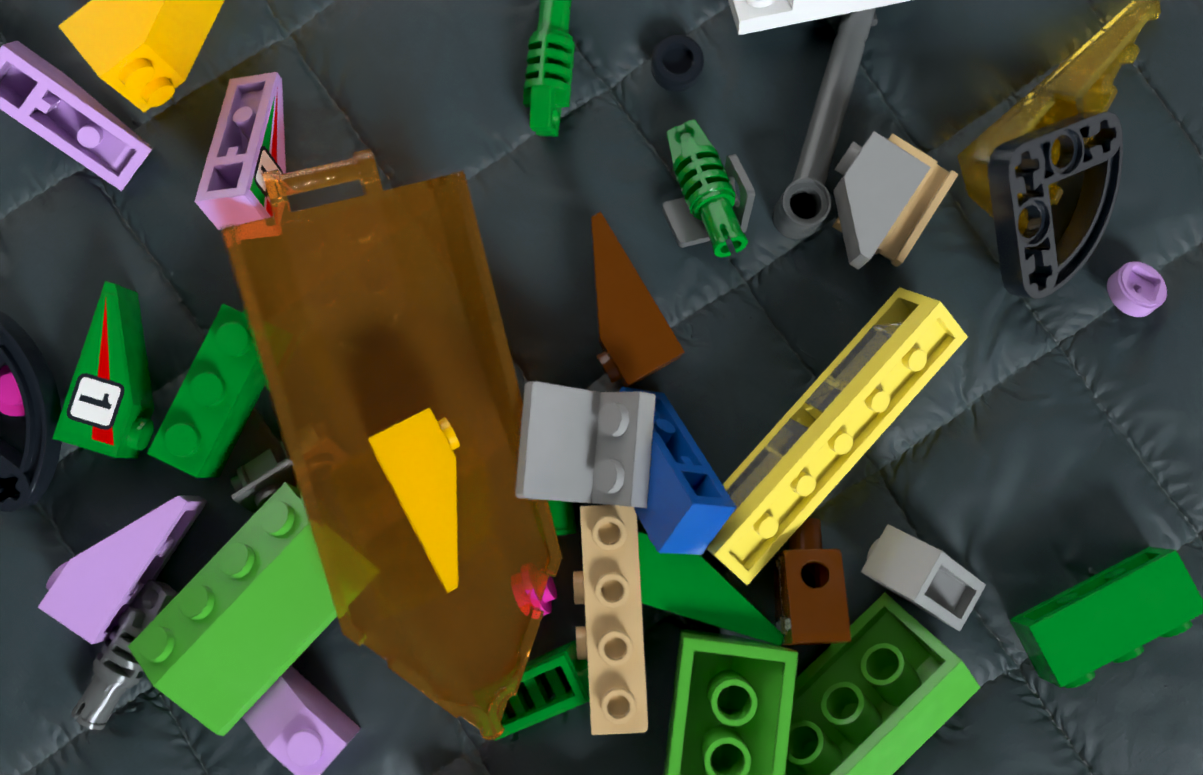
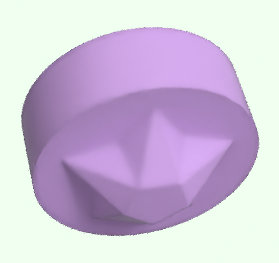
[1107,261,1167,317]

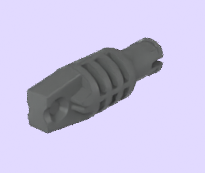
[71,579,178,730]

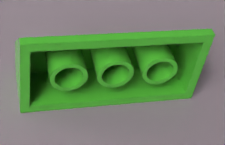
[128,482,380,736]
[785,592,981,775]
[663,628,798,775]

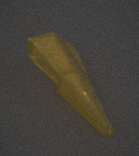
[957,0,1161,235]

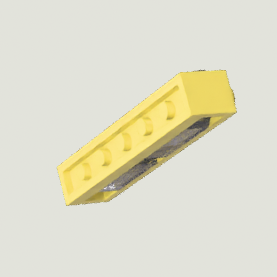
[706,287,968,585]

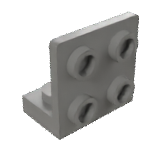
[515,381,656,508]

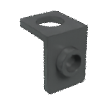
[662,154,755,248]

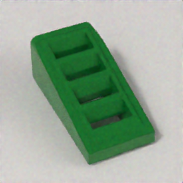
[472,640,590,741]

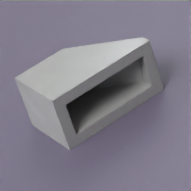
[833,131,931,270]
[861,524,986,632]

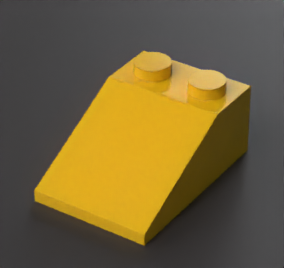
[58,0,224,113]

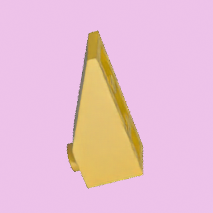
[368,408,460,594]

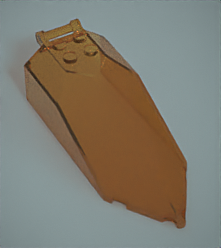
[219,149,562,740]

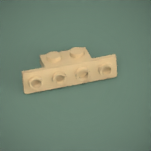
[573,505,648,735]

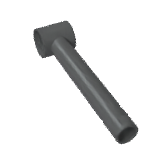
[772,8,878,239]

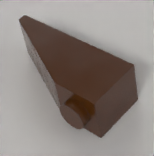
[591,211,685,388]

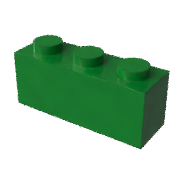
[147,303,290,478]
[1009,547,1203,688]

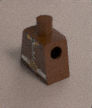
[773,518,851,646]

